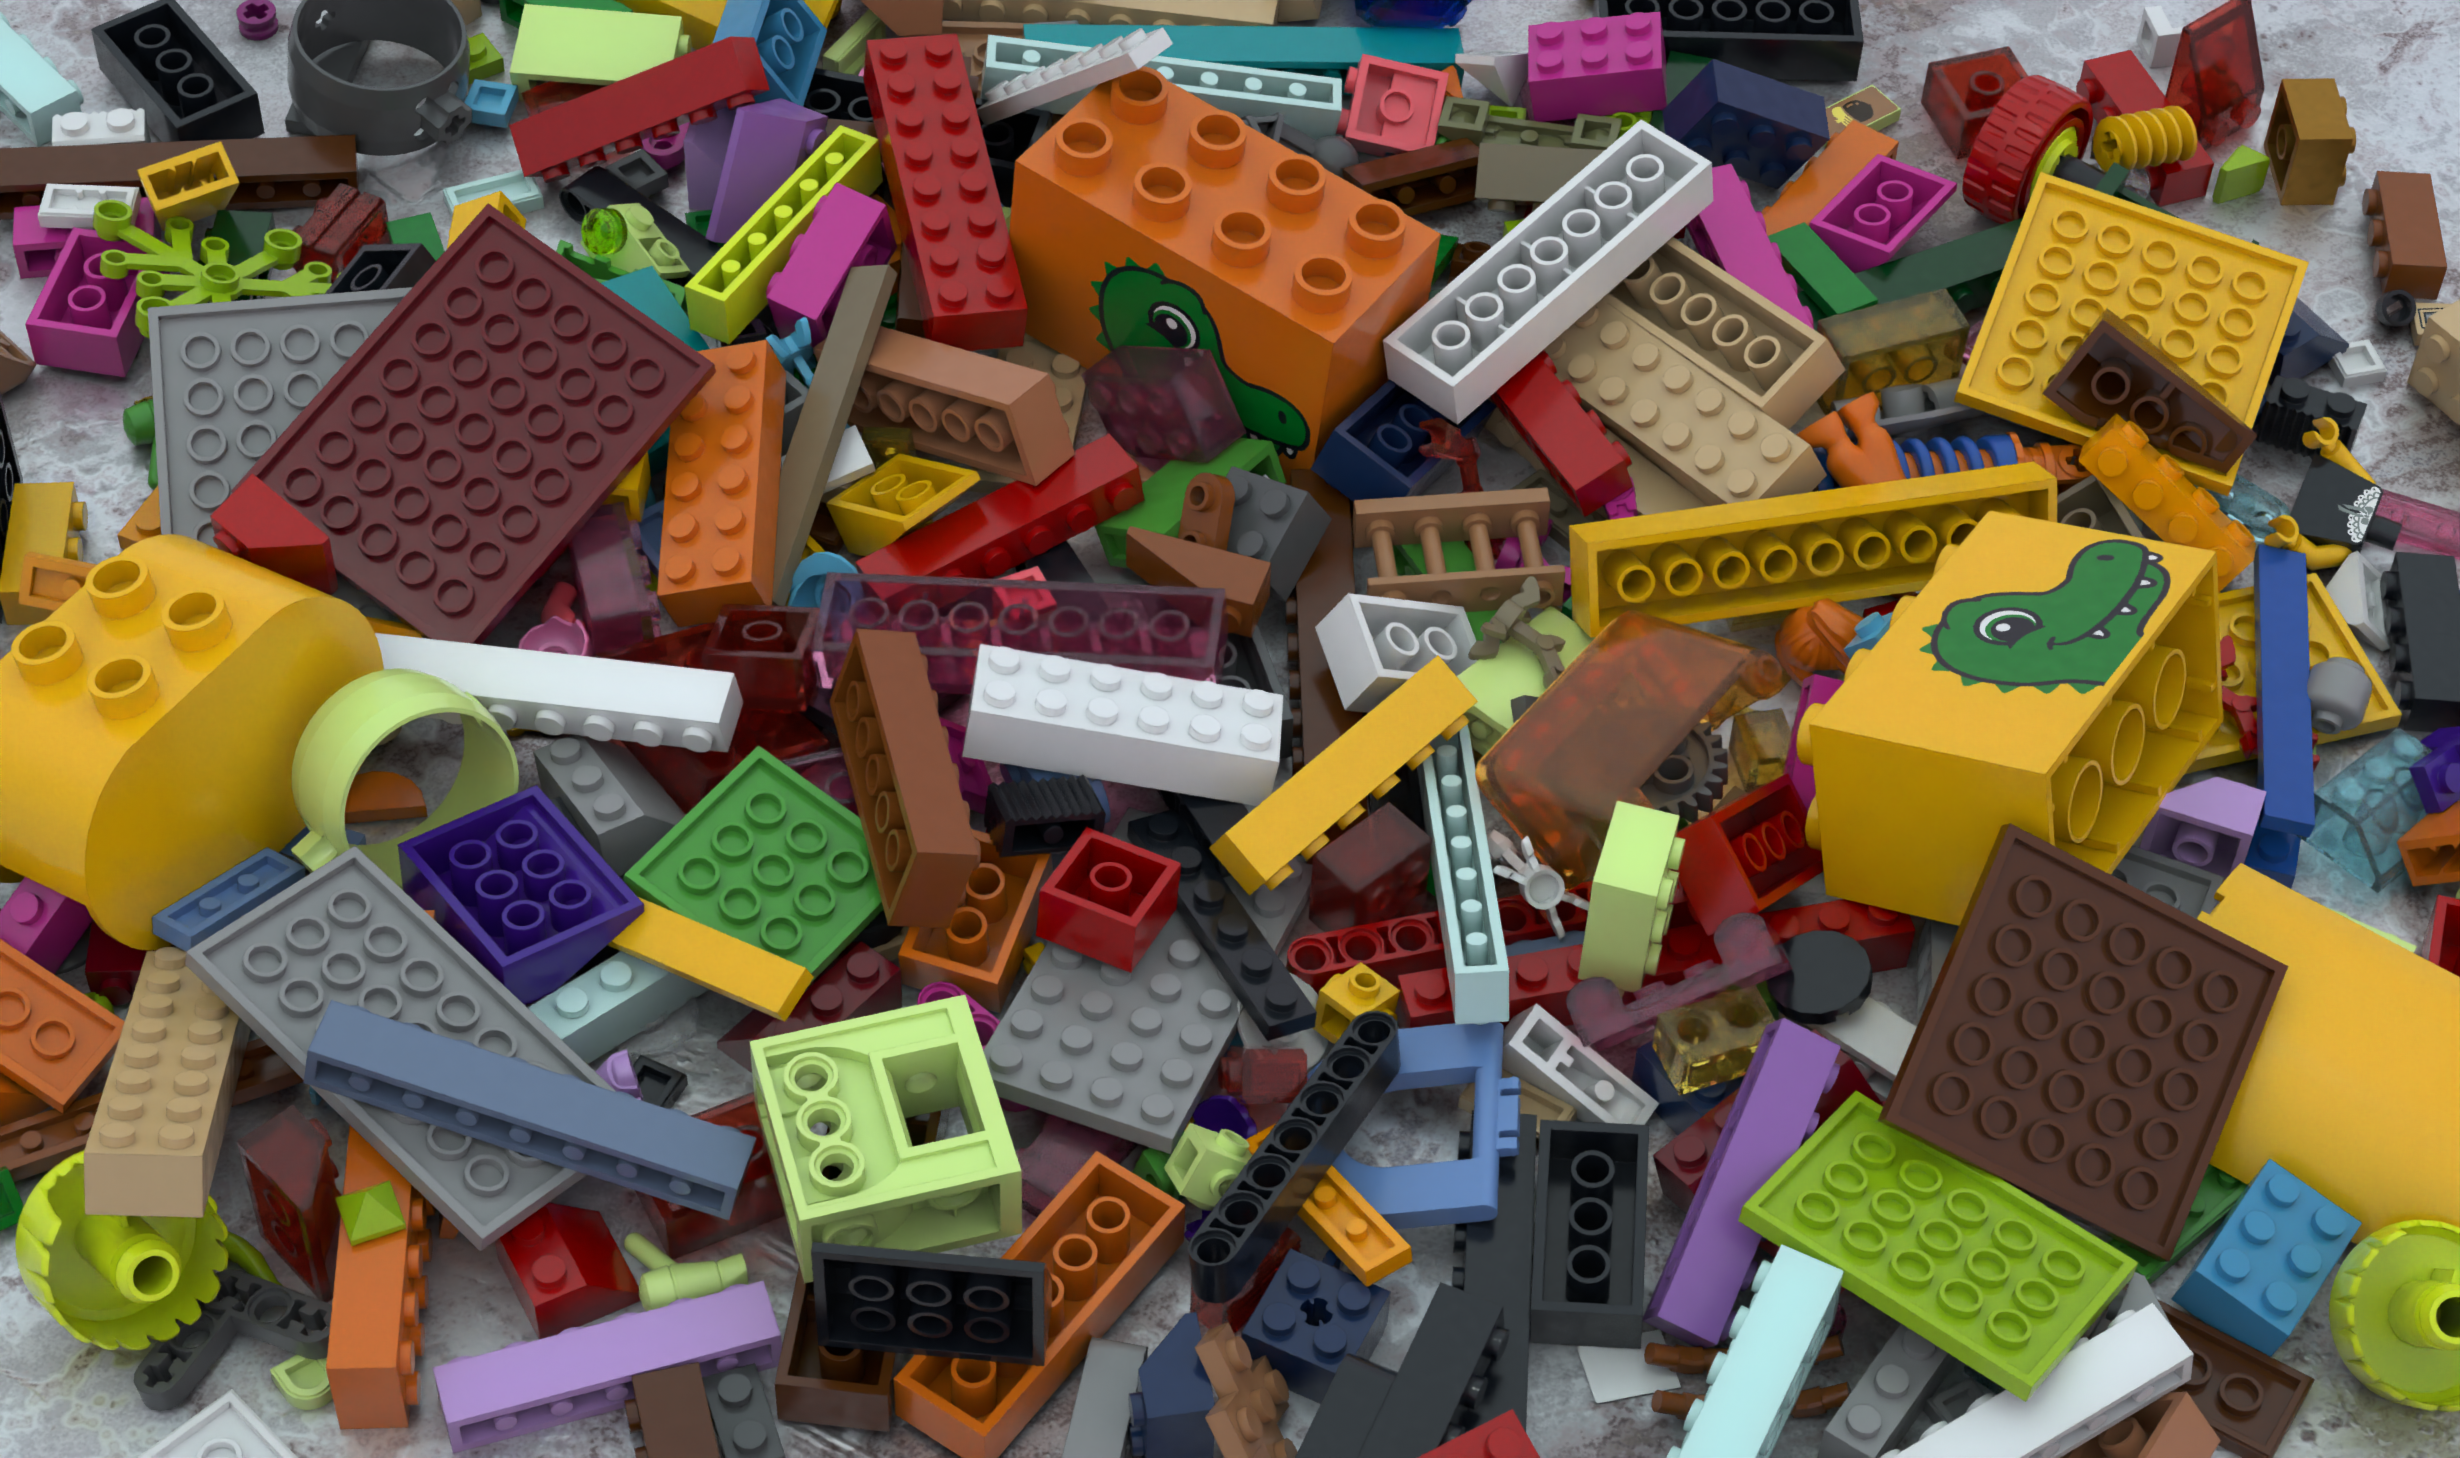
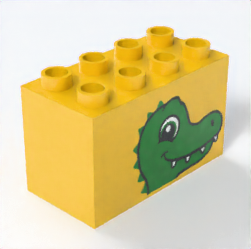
[1796,510,2223,926]

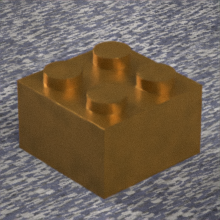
[2263,78,2356,205]

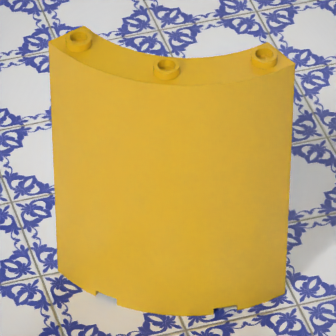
[2196,863,2460,1245]

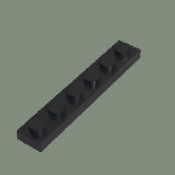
[1127,809,1317,1041]

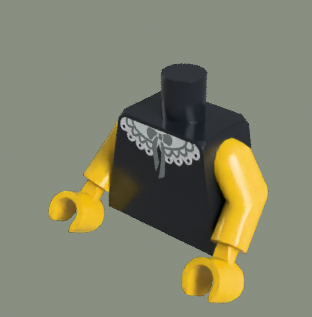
[2264,417,2403,570]

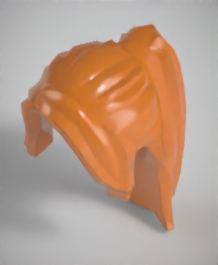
[1775,598,1864,687]

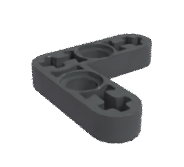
[134,1269,332,1411]

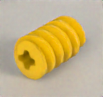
[2093,105,2198,172]

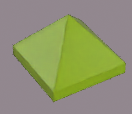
[335,1180,406,1246]

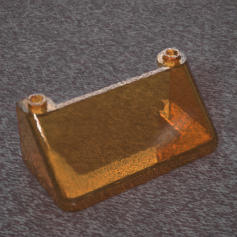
[1475,610,1792,892]

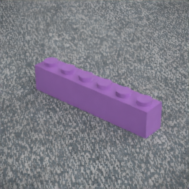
[1643,1017,1841,1349]

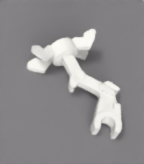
[1487,829,1590,941]

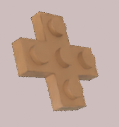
[1194,1322,1297,1458]

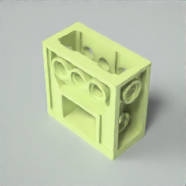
[749,995,1022,1284]

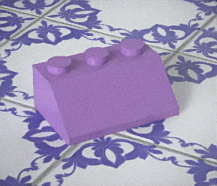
[705,98,828,244]

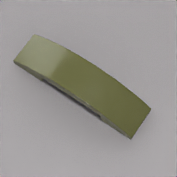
[1438,96,1622,150]

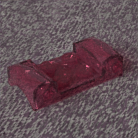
[1566,912,1793,1052]

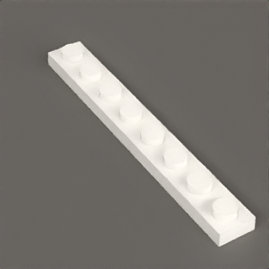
[977,27,1173,125]

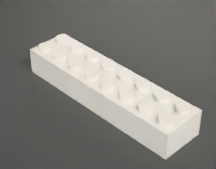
[1383,120,1714,425]

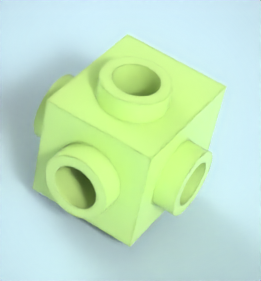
[1164,1123,1252,1211]

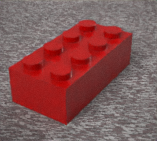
[1670,773,1824,936]

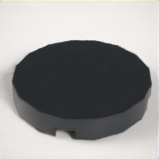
[1765,930,1873,1025]

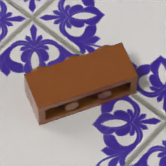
[2362,171,2447,300]

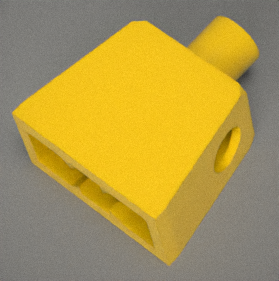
[137,141,239,231]

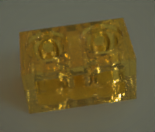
[1652,985,1775,1095]

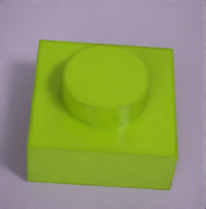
[468,33,505,85]

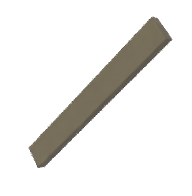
[772,264,898,610]

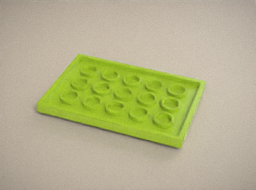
[1738,1091,2139,1402]

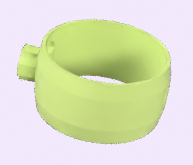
[291,668,519,890]

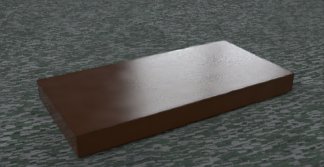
[2081,1284,2315,1458]

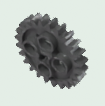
[1562,702,1728,831]

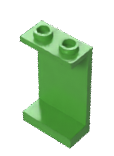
[1095,434,1287,568]

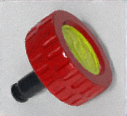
[1962,75,2137,225]

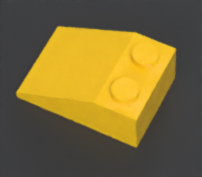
[826,453,981,556]

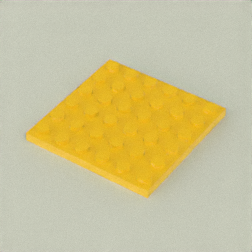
[1954,172,2309,496]

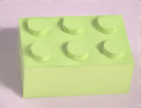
[1578,801,1686,994]

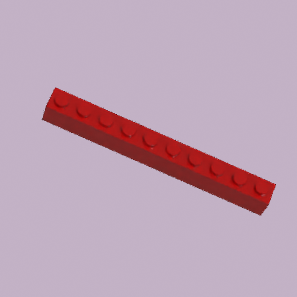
[1395,899,1916,1029]

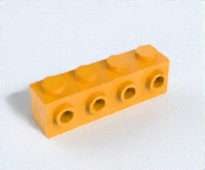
[2078,413,2256,592]

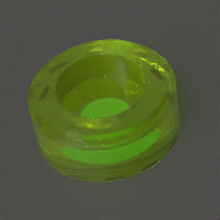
[581,208,628,255]

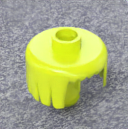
[15,1150,229,1350]
[2329,1220,2460,1412]

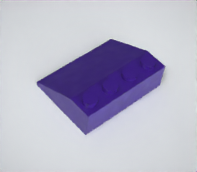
[398,785,644,1005]

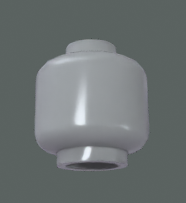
[2307,657,2372,734]

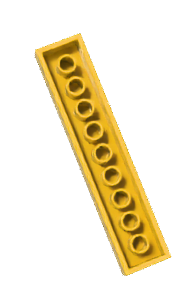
[1569,462,2057,638]

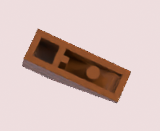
[1126,526,1271,638]

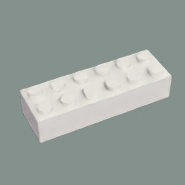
[962,644,1283,806]

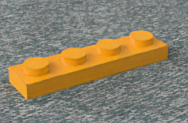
[1246,1123,1412,1287]

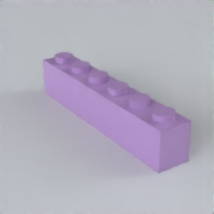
[433,1280,782,1453]

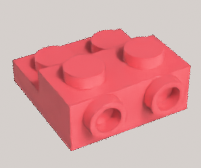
[1336,53,1449,157]

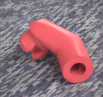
[541,582,586,629]

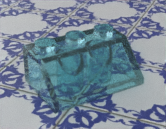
[2296,727,2432,893]

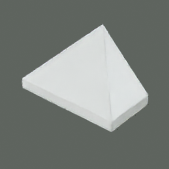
[1455,50,1528,107]
[2326,551,2391,652]

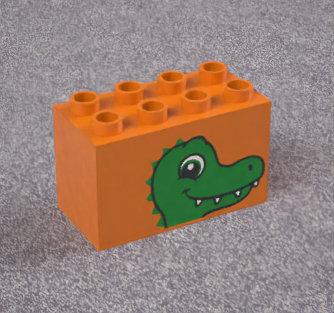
[1009,66,1441,485]

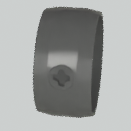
[287,0,472,156]

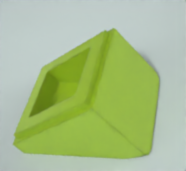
[2212,145,2270,204]

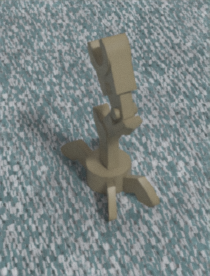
[1468,576,1622,712]

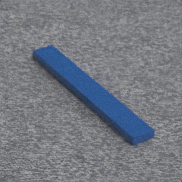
[2253,544,2315,838]

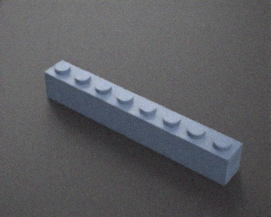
[303,1000,756,1221]

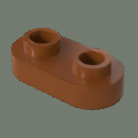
[1178,473,1235,551]

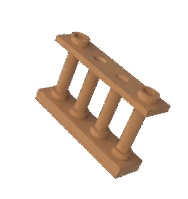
[1352,487,1565,612]

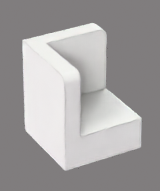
[2137,6,2207,69]

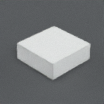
[2328,339,2387,388]

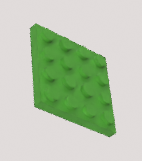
[623,745,884,985]

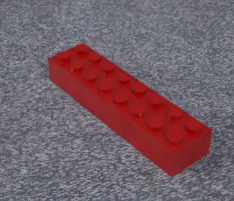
[863,34,1028,351]

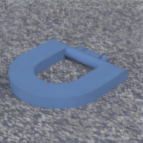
[1286,1022,1521,1230]

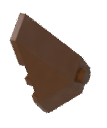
[2042,308,2257,473]

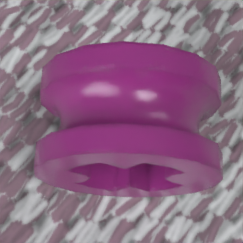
[236,0,278,41]

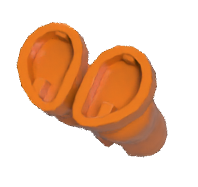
[1796,392,1907,488]

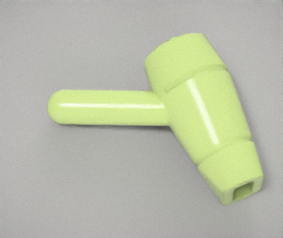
[624,1232,748,1311]

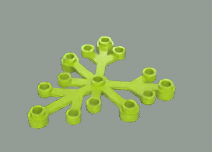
[93,200,342,338]

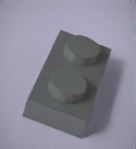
[702,1363,786,1458]

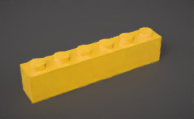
[1209,655,1478,896]

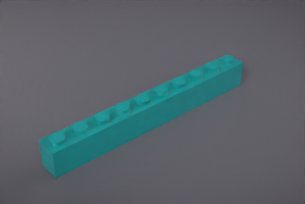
[1022,24,1464,96]

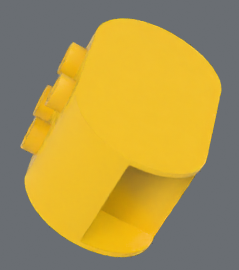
[0,534,384,951]

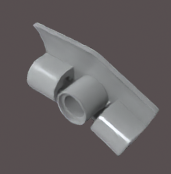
[1830,377,1987,442]

